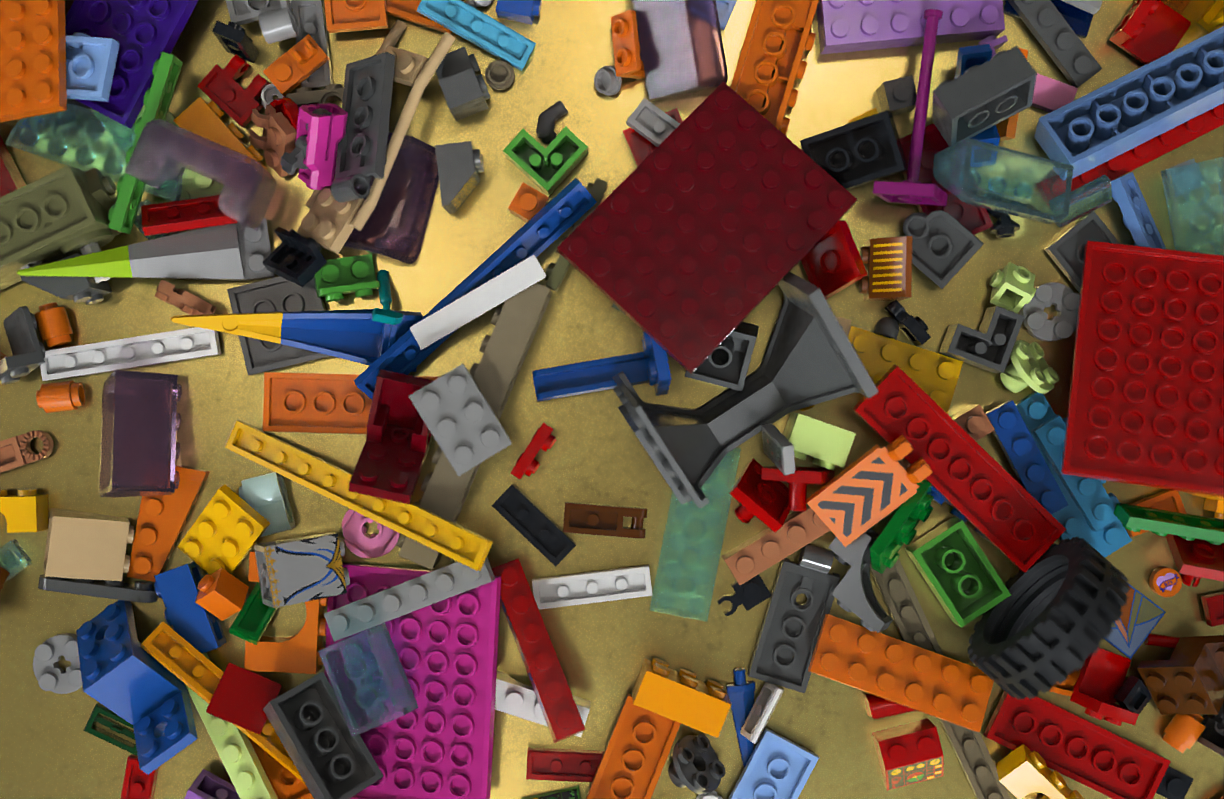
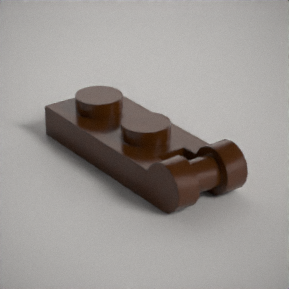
[563,502,647,538]

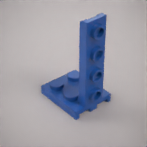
[532,332,671,402]

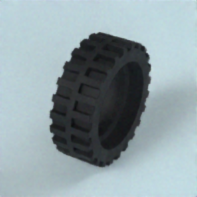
[968,537,1129,699]

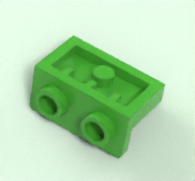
[314,254,380,302]

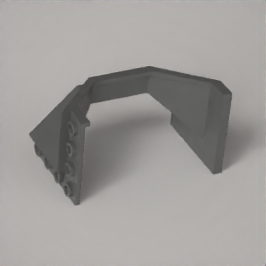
[612,272,879,509]

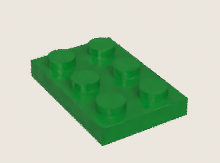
[870,480,933,574]

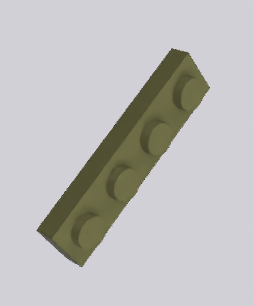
[544,178,608,292]

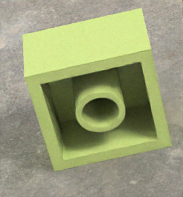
[783,412,856,471]

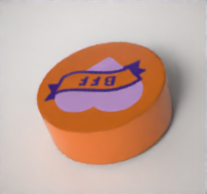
[1149,567,1182,597]

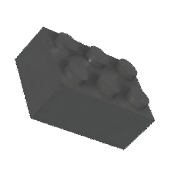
[932,46,1037,148]

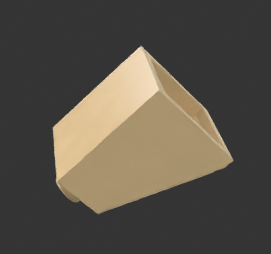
[43,508,134,581]

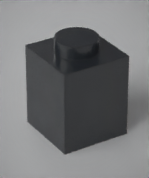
[876,75,917,116]

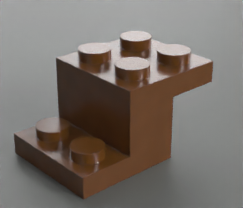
[1137,635,1224,715]

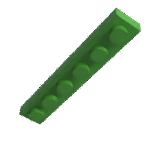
[108,52,183,234]

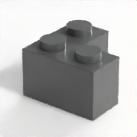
[436,47,491,121]
[939,306,1025,373]

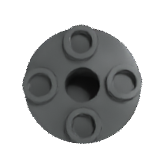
[668,734,725,795]

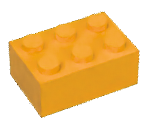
[632,658,731,738]

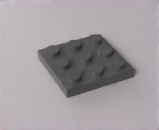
[227,276,330,375]

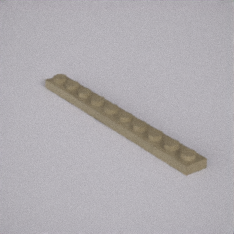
[870,558,1011,799]

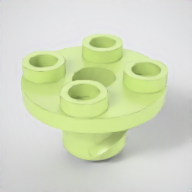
[1000,340,1059,394]

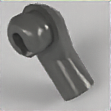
[536,100,568,144]

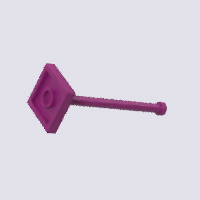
[873,9,948,206]

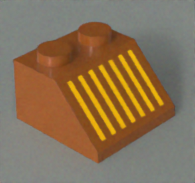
[859,236,912,301]

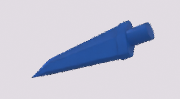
[726,668,756,768]

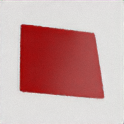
[206,663,281,734]

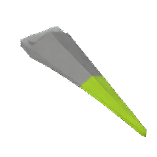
[16,218,275,281]

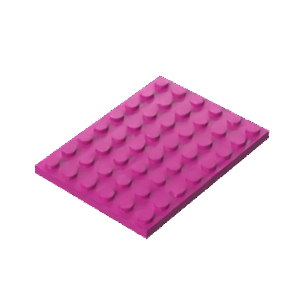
[324,563,501,799]

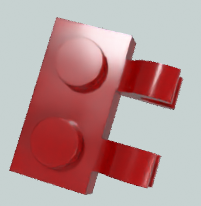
[197,54,270,128]
[510,422,557,480]

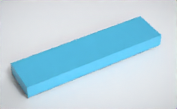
[416,0,536,71]

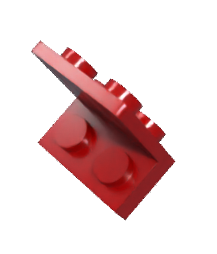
[1109,0,1191,65]

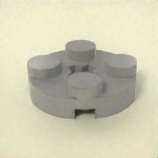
[1019,282,1080,341]
[33,633,82,694]

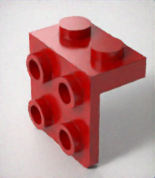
[1070,648,1139,726]

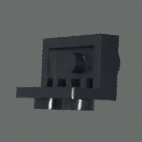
[262,226,327,287]

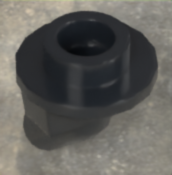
[985,199,1020,238]

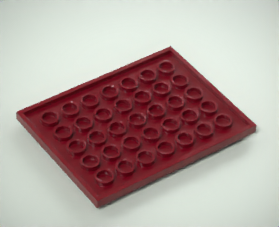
[557,81,858,374]

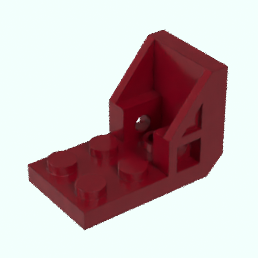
[349,369,433,504]

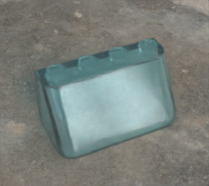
[933,138,1073,224]

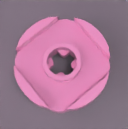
[342,509,401,558]

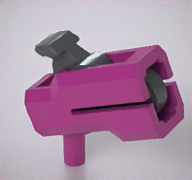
[280,103,348,190]

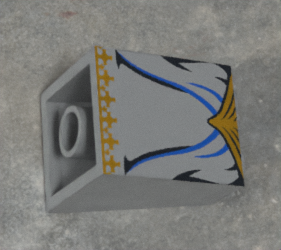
[254,532,350,608]

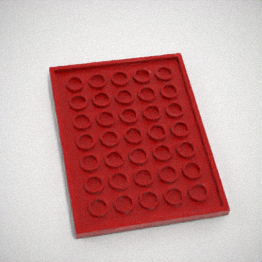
[1061,241,1224,497]

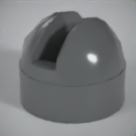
[874,317,899,340]

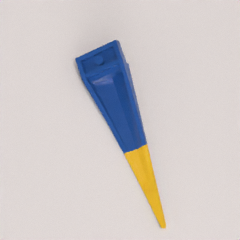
[171,309,423,372]

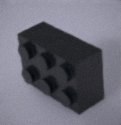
[800,110,908,190]

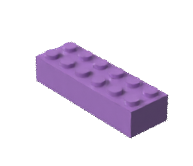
[817,0,1005,54]

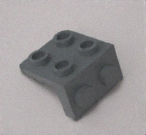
[0,306,45,385]

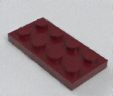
[900,124,994,235]

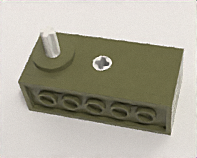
[0,165,123,291]

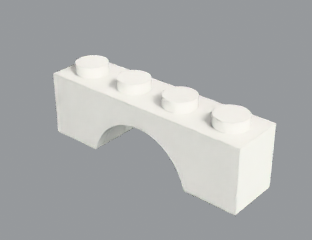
[495,671,590,737]

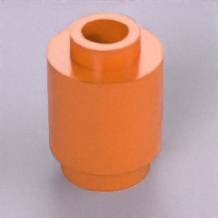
[34,303,73,348]
[36,380,85,413]
[1162,714,1206,753]

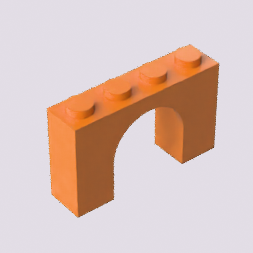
[244,550,328,674]

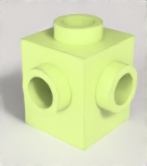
[990,262,1036,314]

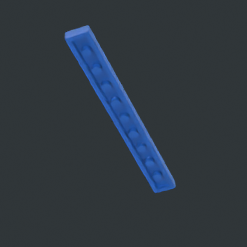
[354,178,597,399]

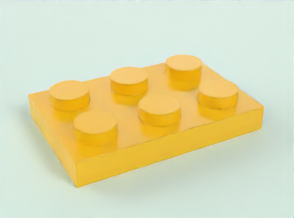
[177,485,270,575]

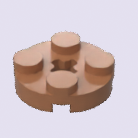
[154,279,217,315]

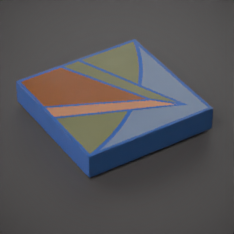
[1103,584,1166,659]

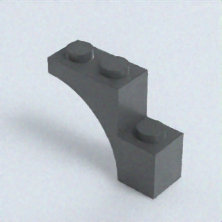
[828,528,893,633]

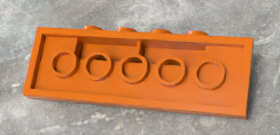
[731,0,820,136]

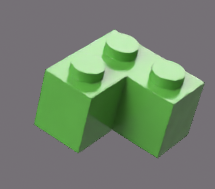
[503,126,588,196]

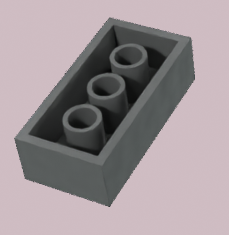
[263,671,384,799]

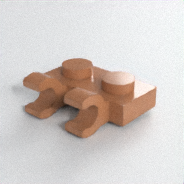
[249,104,297,178]

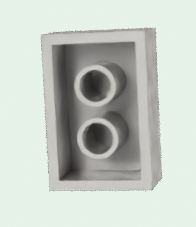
[409,363,512,477]

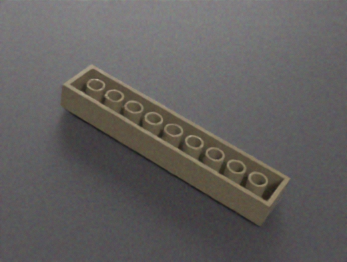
[397,283,553,570]

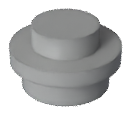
[594,65,622,96]

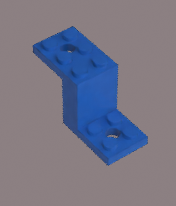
[76,600,198,774]

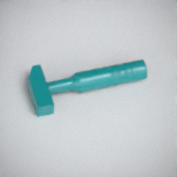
[372,270,404,325]

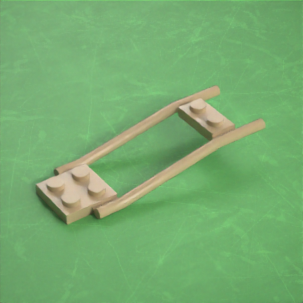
[297,19,455,254]

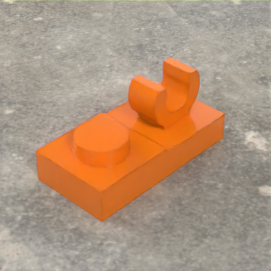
[263,34,330,97]

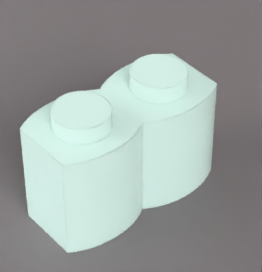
[239,472,295,537]

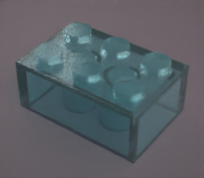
[318,623,418,737]

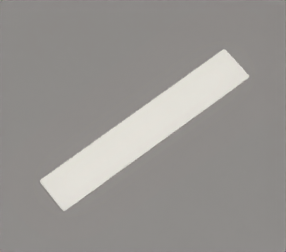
[410,255,546,349]

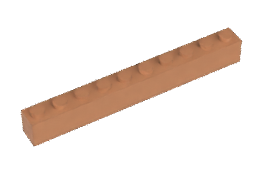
[722,404,995,585]

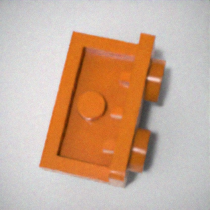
[611,10,649,80]

